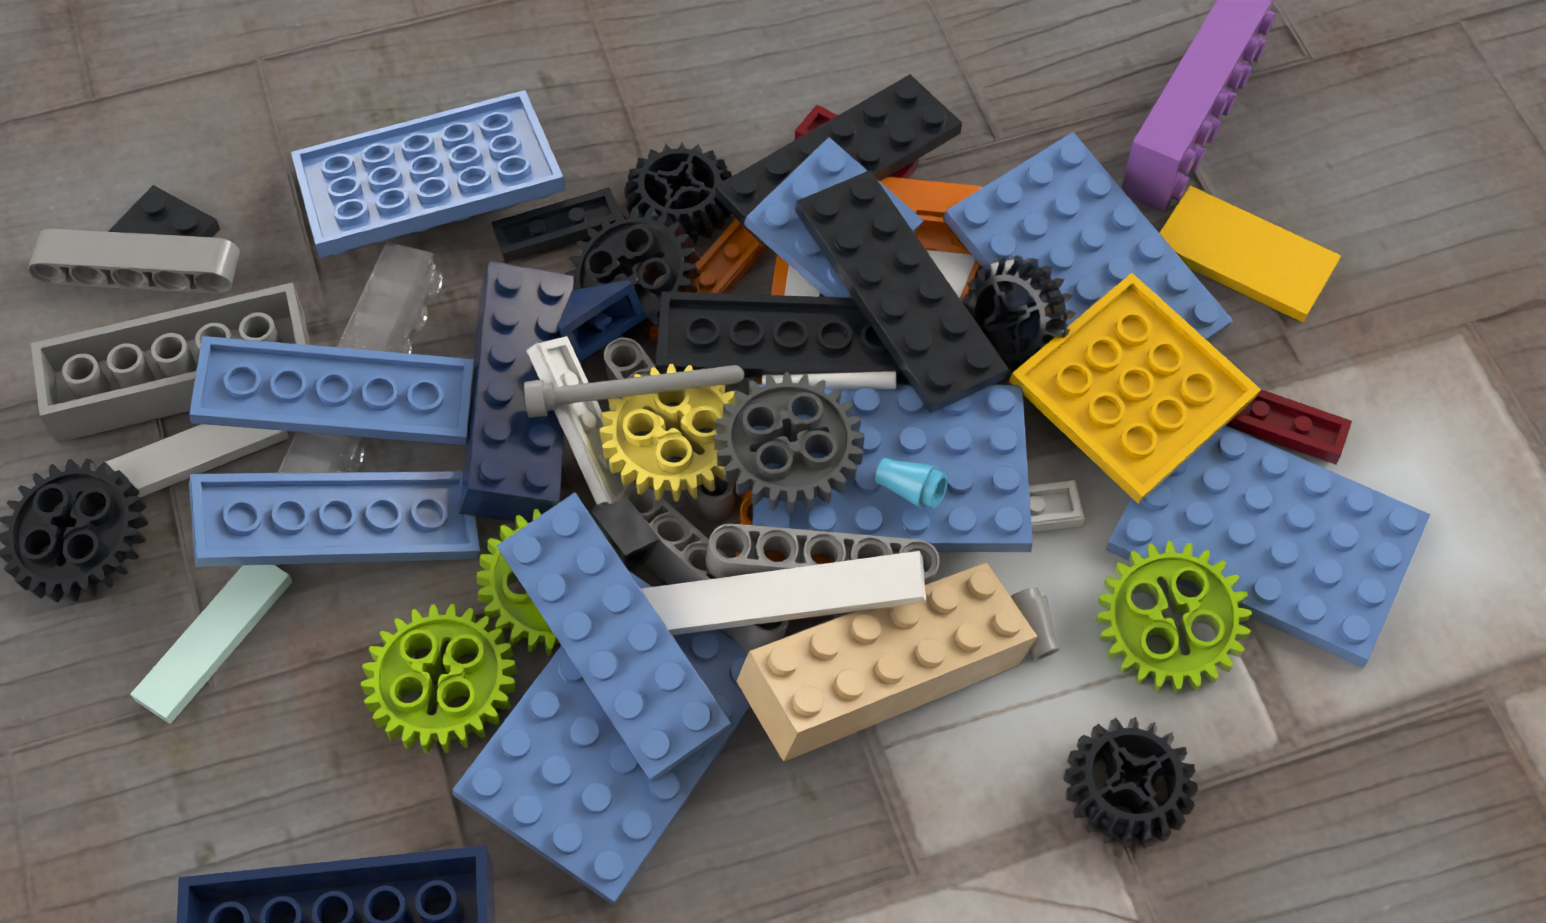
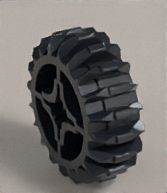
[624,142,732,244]
[961,255,1076,373]
[1063,717,1198,849]

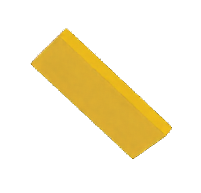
[1159,186,1341,323]

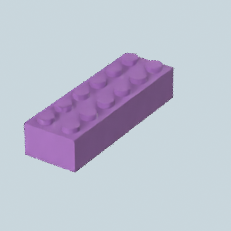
[1122,0,1276,212]

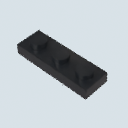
[491,187,619,263]

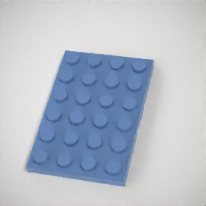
[291,90,566,258]
[942,132,1233,341]
[753,384,1033,552]
[1106,425,1430,668]
[452,572,751,906]

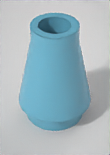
[875,457,948,509]

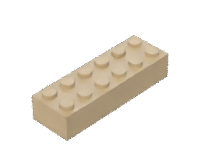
[736,562,1038,762]

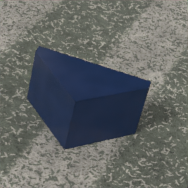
[557,280,647,362]

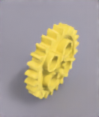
[600,364,735,502]

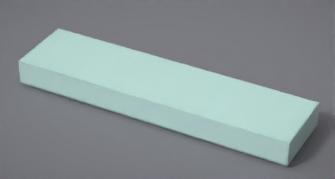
[130,565,293,724]

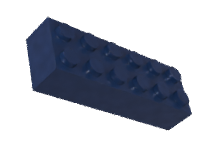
[459,261,574,523]
[177,845,495,923]

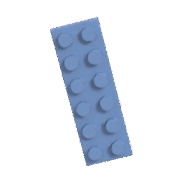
[189,336,474,445]
[189,471,480,567]
[497,492,733,782]

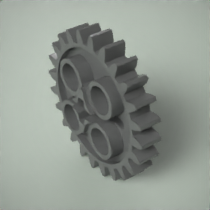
[714,372,865,513]

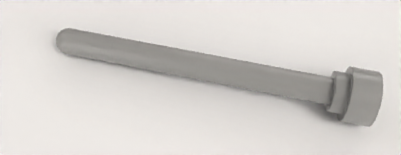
[524,365,744,418]

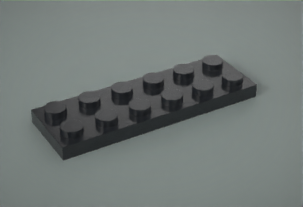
[715,74,962,249]
[795,170,1009,414]
[655,292,909,383]

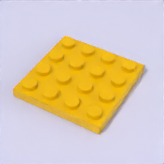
[1009,273,1261,504]

